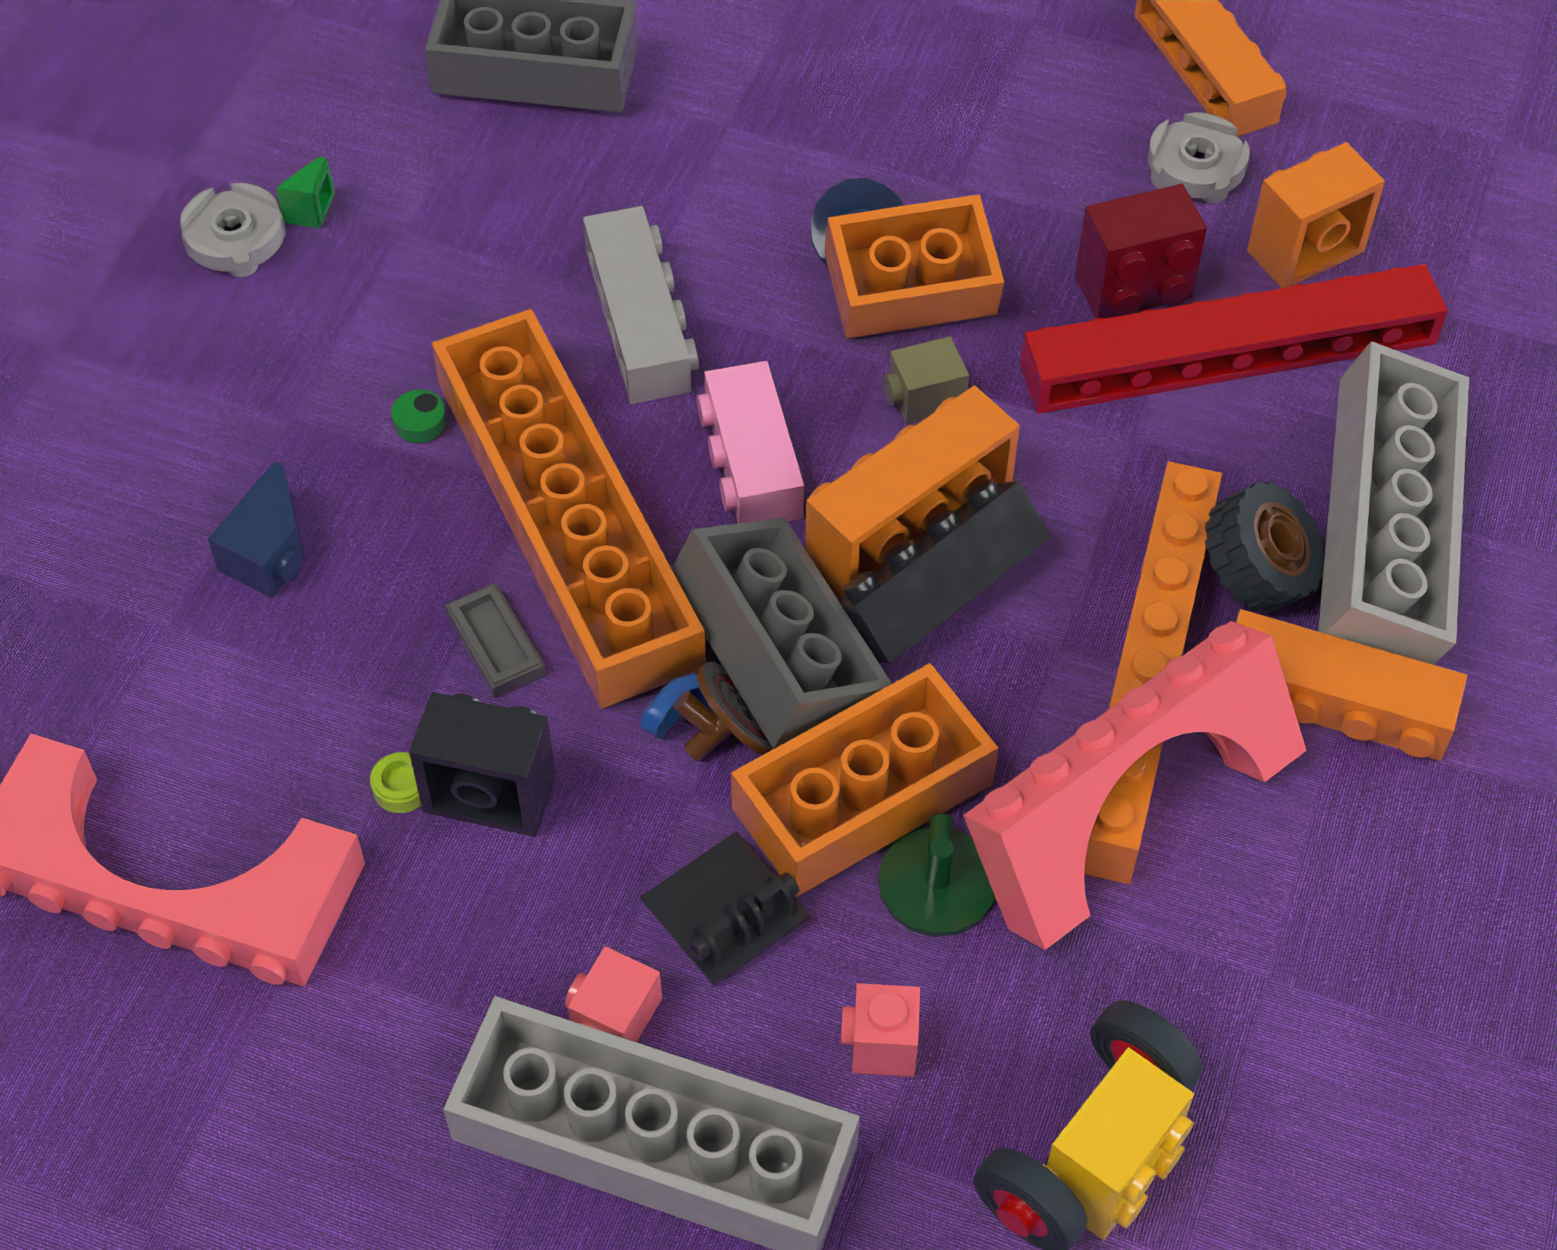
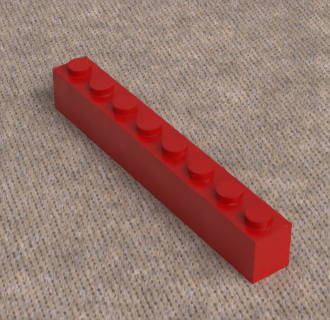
[1020,264,1448,414]

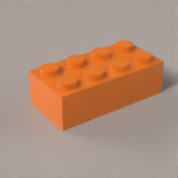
[805,385,1020,598]
[731,663,999,897]

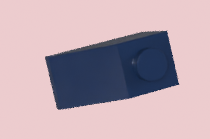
[208,461,305,598]

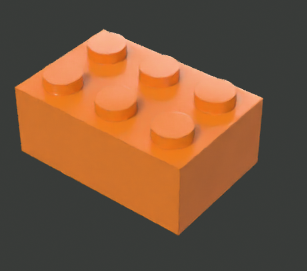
[824,194,1005,339]

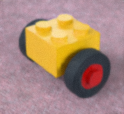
[973,1000,1203,1250]

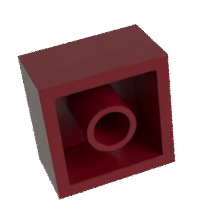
[1075,183,1207,318]

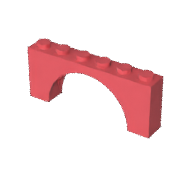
[963,621,1307,950]
[0,734,365,987]

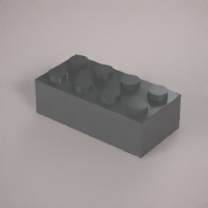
[425,0,639,113]
[672,518,892,749]

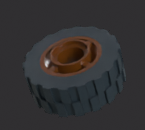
[1205,481,1325,613]

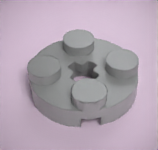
[1148,112,1250,203]
[180,183,286,277]

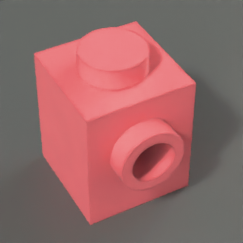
[565,946,662,1042]
[841,983,920,1077]

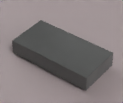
[445,583,546,699]

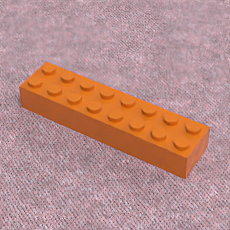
[431,308,706,709]

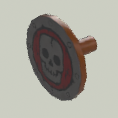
[673,662,773,762]

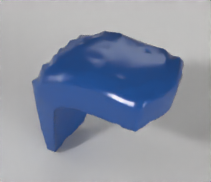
[640,673,714,740]

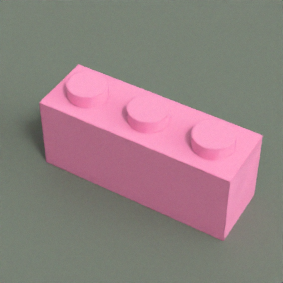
[697,361,804,523]

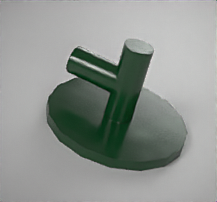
[878,814,995,937]

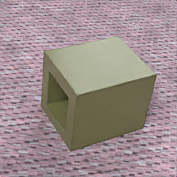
[883,336,969,424]

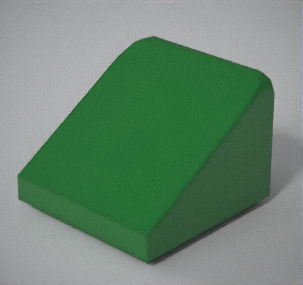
[276,156,335,229]

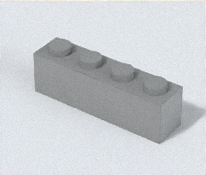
[583,206,699,404]

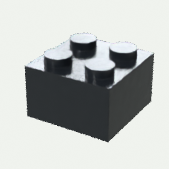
[409,692,556,837]

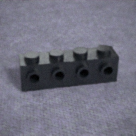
[838,479,1051,663]

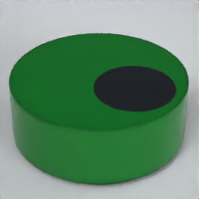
[391,390,447,443]

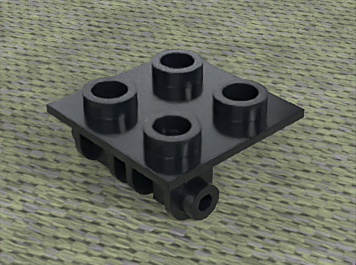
[640,831,811,986]

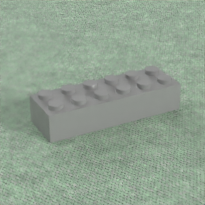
[1318,341,1469,665]
[443,996,860,1250]

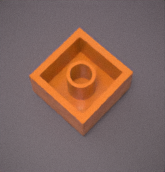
[1247,142,1385,288]

